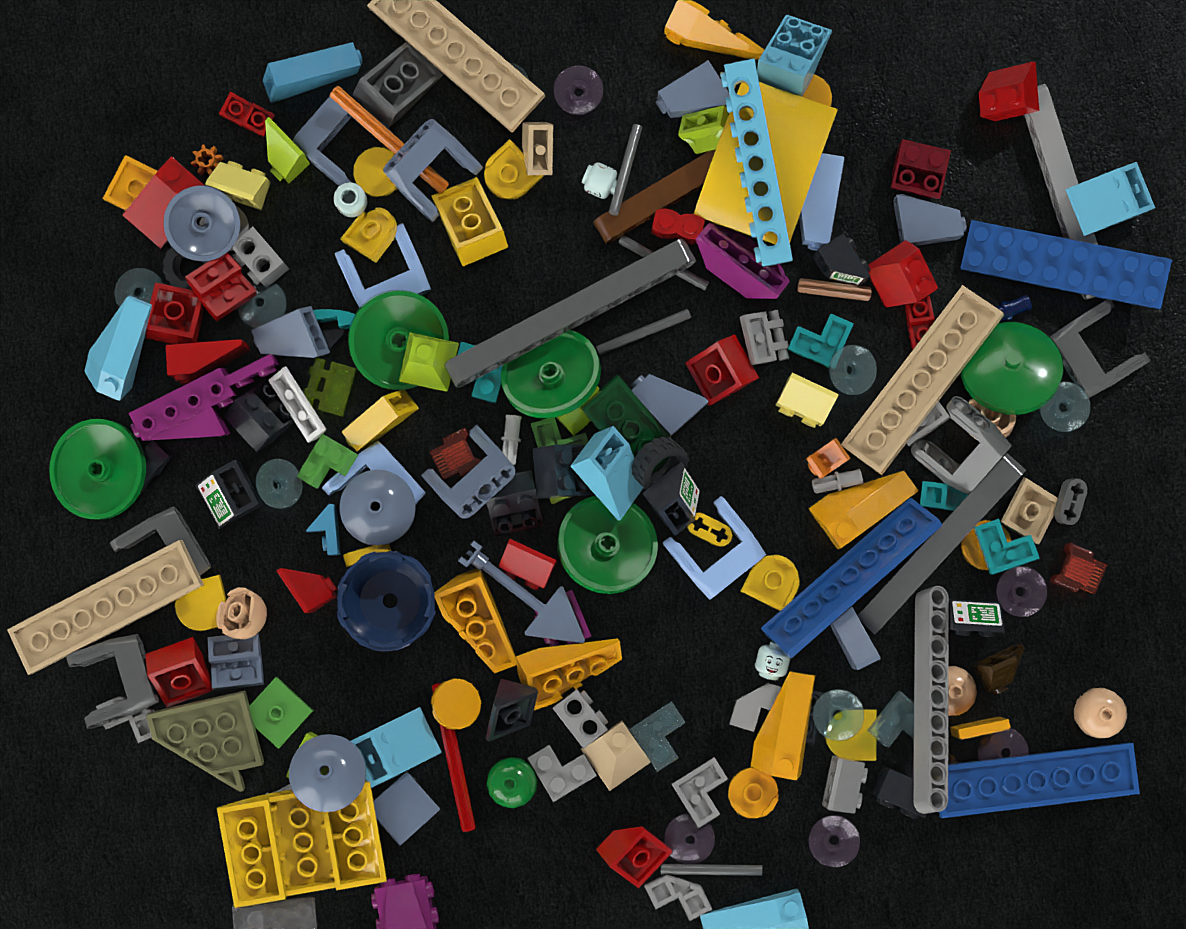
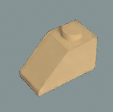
[522,122,553,175]

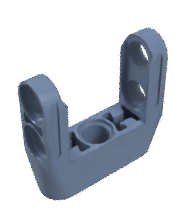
[292,97,391,186]
[383,119,483,222]
[421,425,515,518]

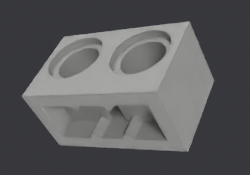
[232,227,289,288]
[553,689,608,749]

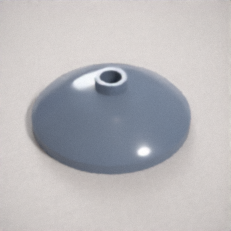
[163,185,240,261]
[340,470,416,545]
[289,734,366,812]

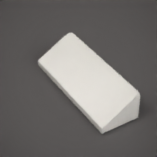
[268,367,326,443]

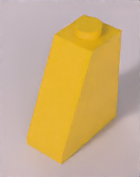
[342,390,419,452]

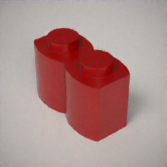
[652,209,705,244]

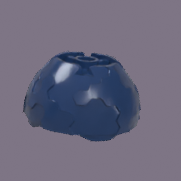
[337,551,436,651]

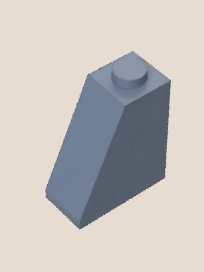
[656,61,730,118]
[893,194,966,246]
[251,306,330,358]
[631,374,708,437]
[830,606,881,670]

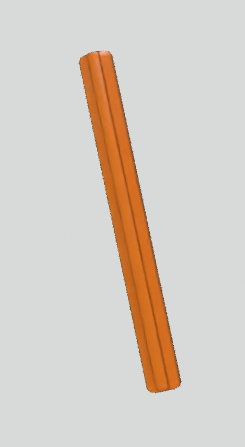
[330,86,449,193]

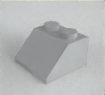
[822,755,868,814]

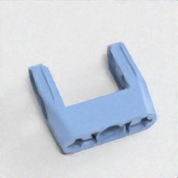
[335,223,431,308]
[322,440,426,505]
[663,496,766,600]

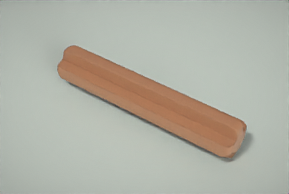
[798,278,871,301]

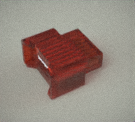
[429,428,481,480]
[1050,542,1107,594]

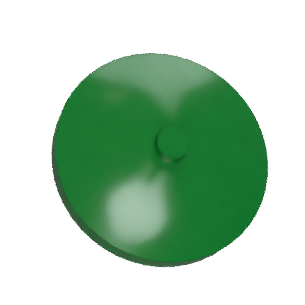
[348,290,449,390]
[961,322,1063,415]
[501,330,601,418]
[50,419,146,519]
[557,496,658,594]

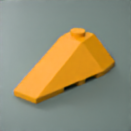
[664,0,764,61]
[809,471,918,549]
[434,568,517,673]
[516,638,622,710]
[751,671,815,780]

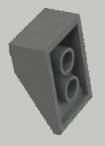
[353,41,443,129]

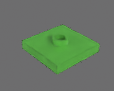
[250,677,314,749]

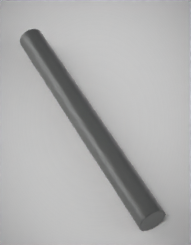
[609,124,642,216]
[618,235,709,291]
[596,309,691,356]
[661,864,762,876]

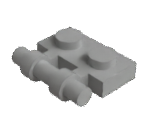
[740,310,789,365]

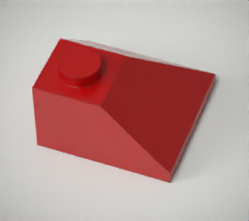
[277,568,337,613]
[596,826,673,888]

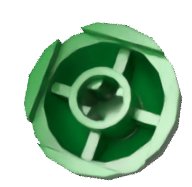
[487,757,537,808]

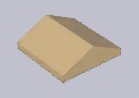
[1001,477,1058,544]

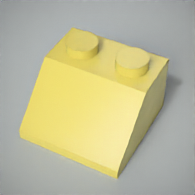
[205,161,271,210]
[776,373,839,428]

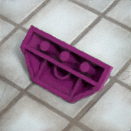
[696,222,790,299]

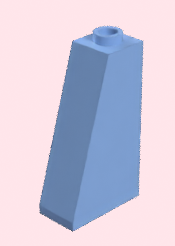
[799,153,844,251]

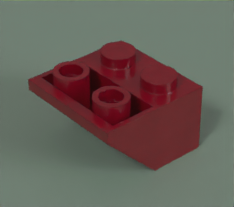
[891,139,951,199]

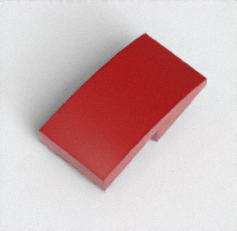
[219,92,275,137]
[905,296,934,351]

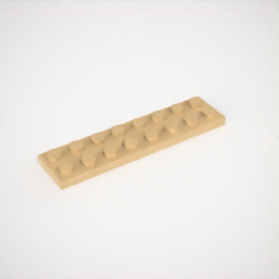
[367,0,545,132]
[841,285,1004,475]
[7,540,204,675]

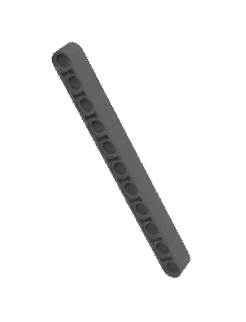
[444,239,696,387]

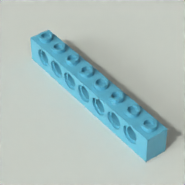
[720,59,793,267]

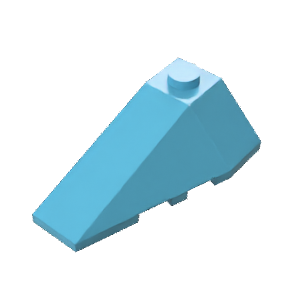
[85,295,152,401]
[700,889,809,929]

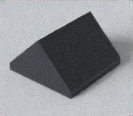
[486,679,538,742]

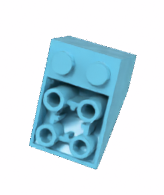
[757,15,832,97]
[1065,162,1155,236]
[571,426,643,521]
[351,707,442,788]

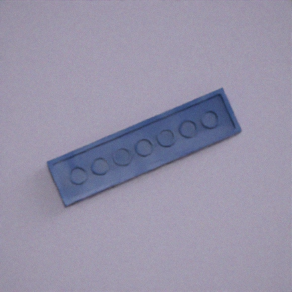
[960,220,1172,310]
[761,498,942,658]
[939,743,1140,818]

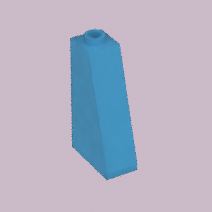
[263,42,362,103]

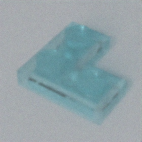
[867,692,914,747]
[630,701,685,772]

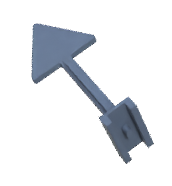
[458,541,585,643]

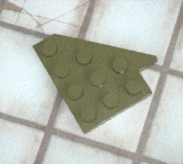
[146,691,264,792]

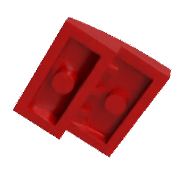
[185,252,257,321]

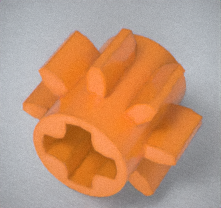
[191,144,223,175]

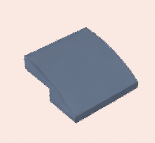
[208,633,264,691]
[373,772,440,846]

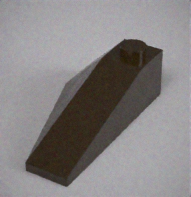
[972,644,1025,695]

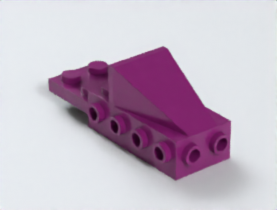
[129,354,280,441]
[371,874,439,929]

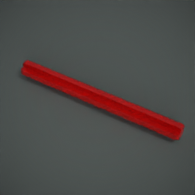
[432,683,475,832]

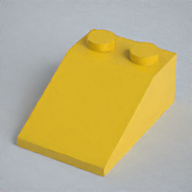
[432,177,508,266]

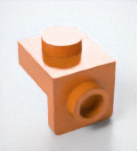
[806,438,850,479]

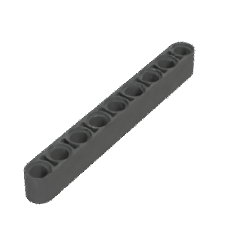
[858,453,1026,635]

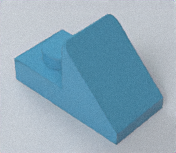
[306,504,341,556]

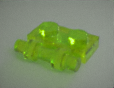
[303,358,357,417]

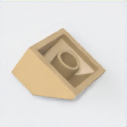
[581,721,651,791]

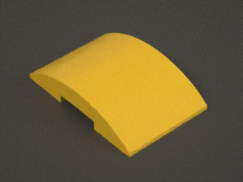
[694,82,838,244]
[217,781,387,908]

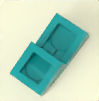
[313,309,355,329]
[920,481,968,511]

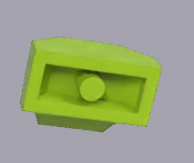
[678,105,729,154]

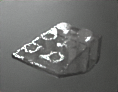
[232,897,317,929]

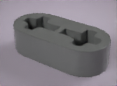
[1054,478,1087,525]

